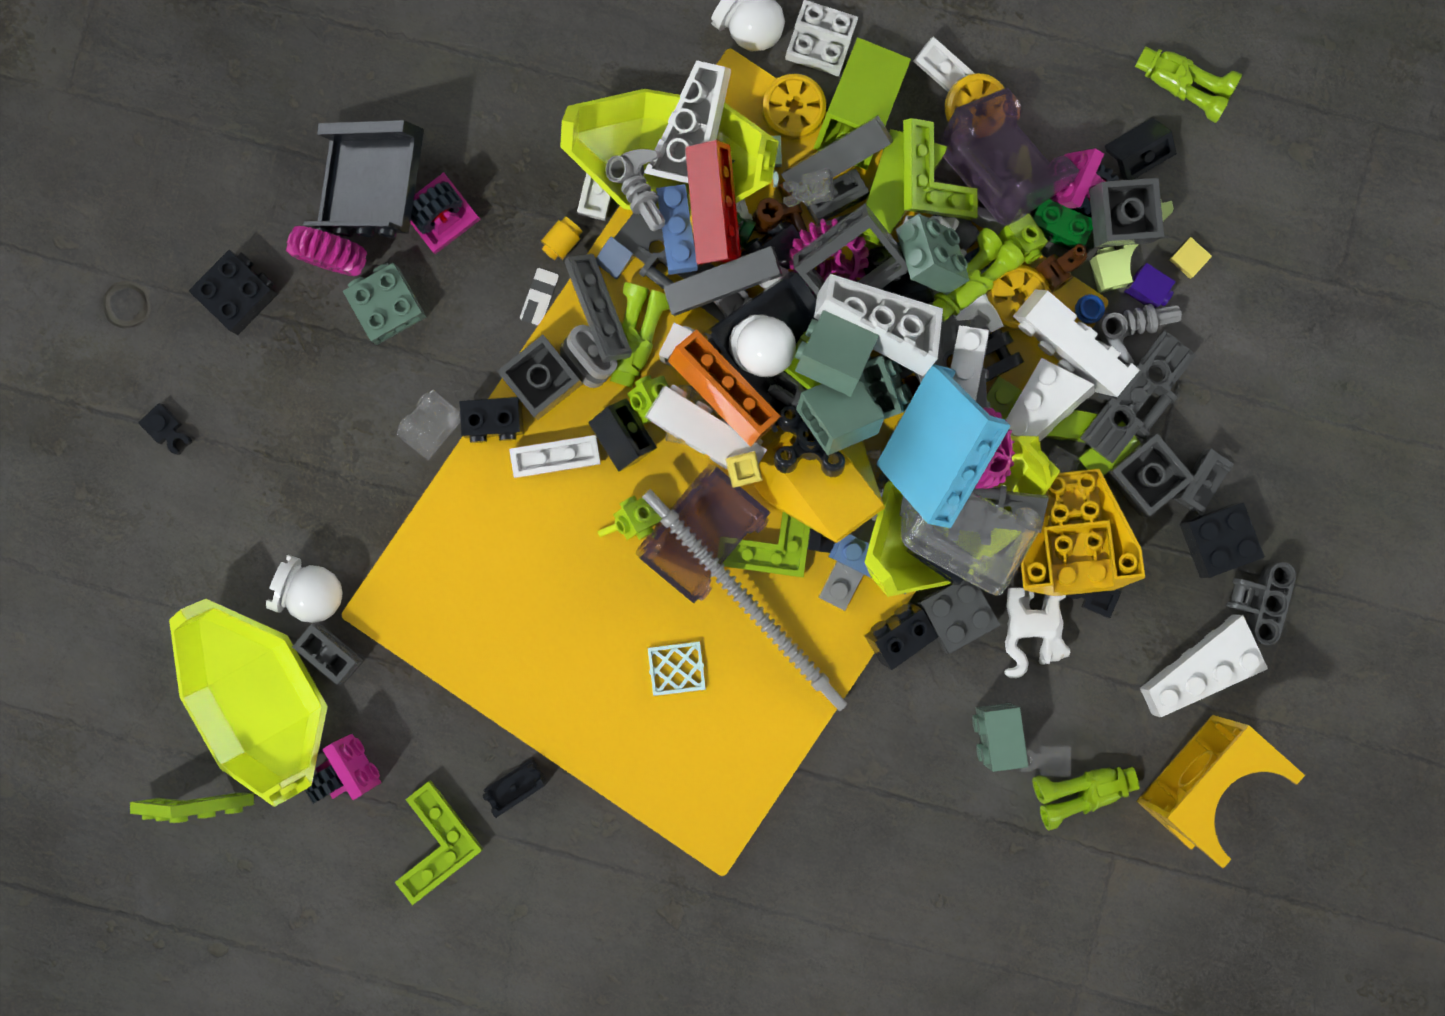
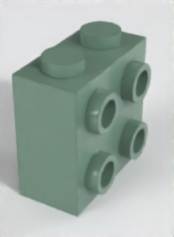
[896,213,970,295]
[343,263,426,345]
[794,310,879,397]
[859,354,913,419]
[796,381,885,456]

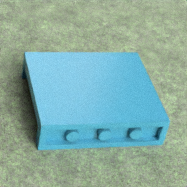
[876,364,1011,528]

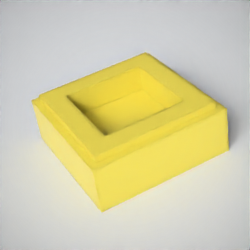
[1169,237,1212,279]
[725,451,762,488]

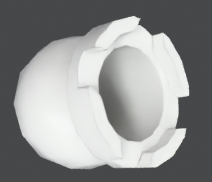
[711,0,785,52]
[729,315,796,377]
[266,554,343,623]

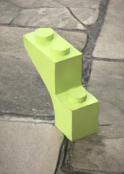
[1090,201,1173,293]

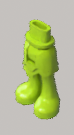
[1135,46,1242,123]
[931,228,1025,322]
[610,282,670,388]
[1032,767,1140,831]

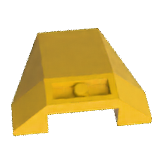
[752,420,885,543]
[1020,469,1145,596]

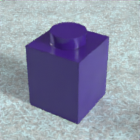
[1124,263,1175,308]

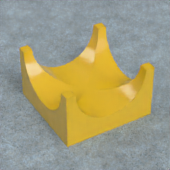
[1136,715,1305,868]

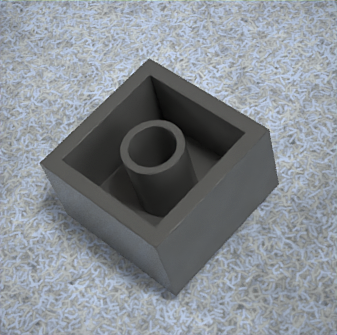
[1089,178,1164,248]
[497,335,583,420]
[1106,434,1195,517]
[917,574,1000,654]

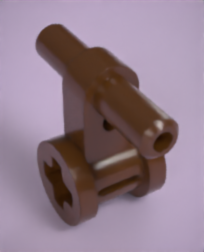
[752,182,808,234]
[1035,244,1087,293]

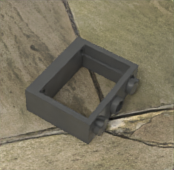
[793,203,908,295]

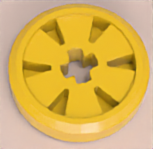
[945,73,1009,139]
[762,74,826,140]
[986,265,1051,330]

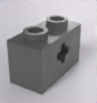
[292,623,364,685]

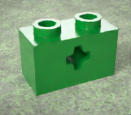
[1031,197,1093,250]

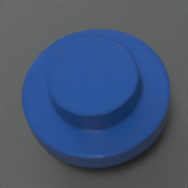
[1075,294,1105,324]

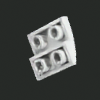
[785,0,858,77]

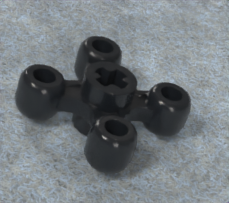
[774,405,845,477]

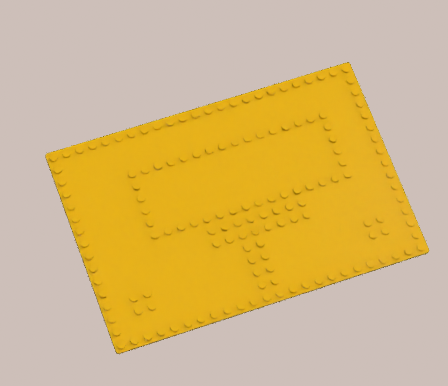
[342,49,1108,876]

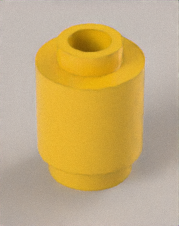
[541,216,583,260]

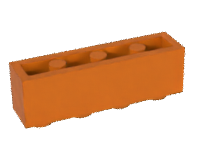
[668,329,781,447]

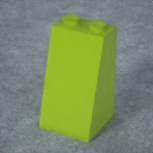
[813,37,911,170]
[858,129,947,250]

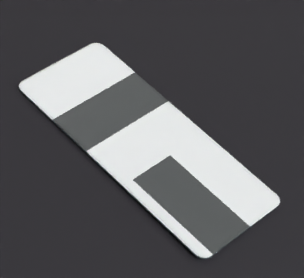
[520,268,559,325]

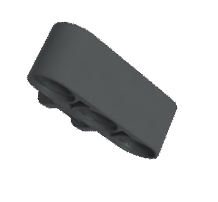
[1226,562,1296,645]

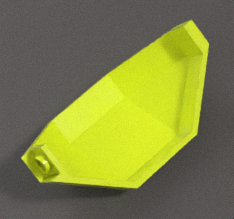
[560,89,779,216]
[864,436,1060,597]
[169,599,328,807]

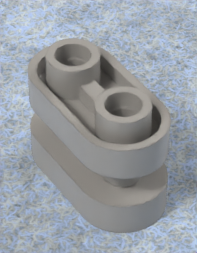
[560,325,617,388]

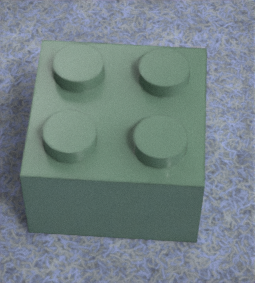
[972,703,1028,772]

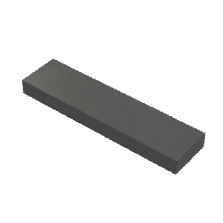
[781,115,894,199]
[663,246,783,316]
[565,254,632,362]

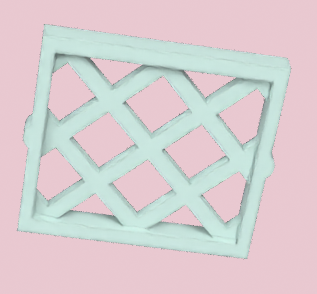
[648,642,706,696]

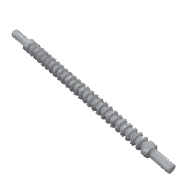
[642,489,847,711]

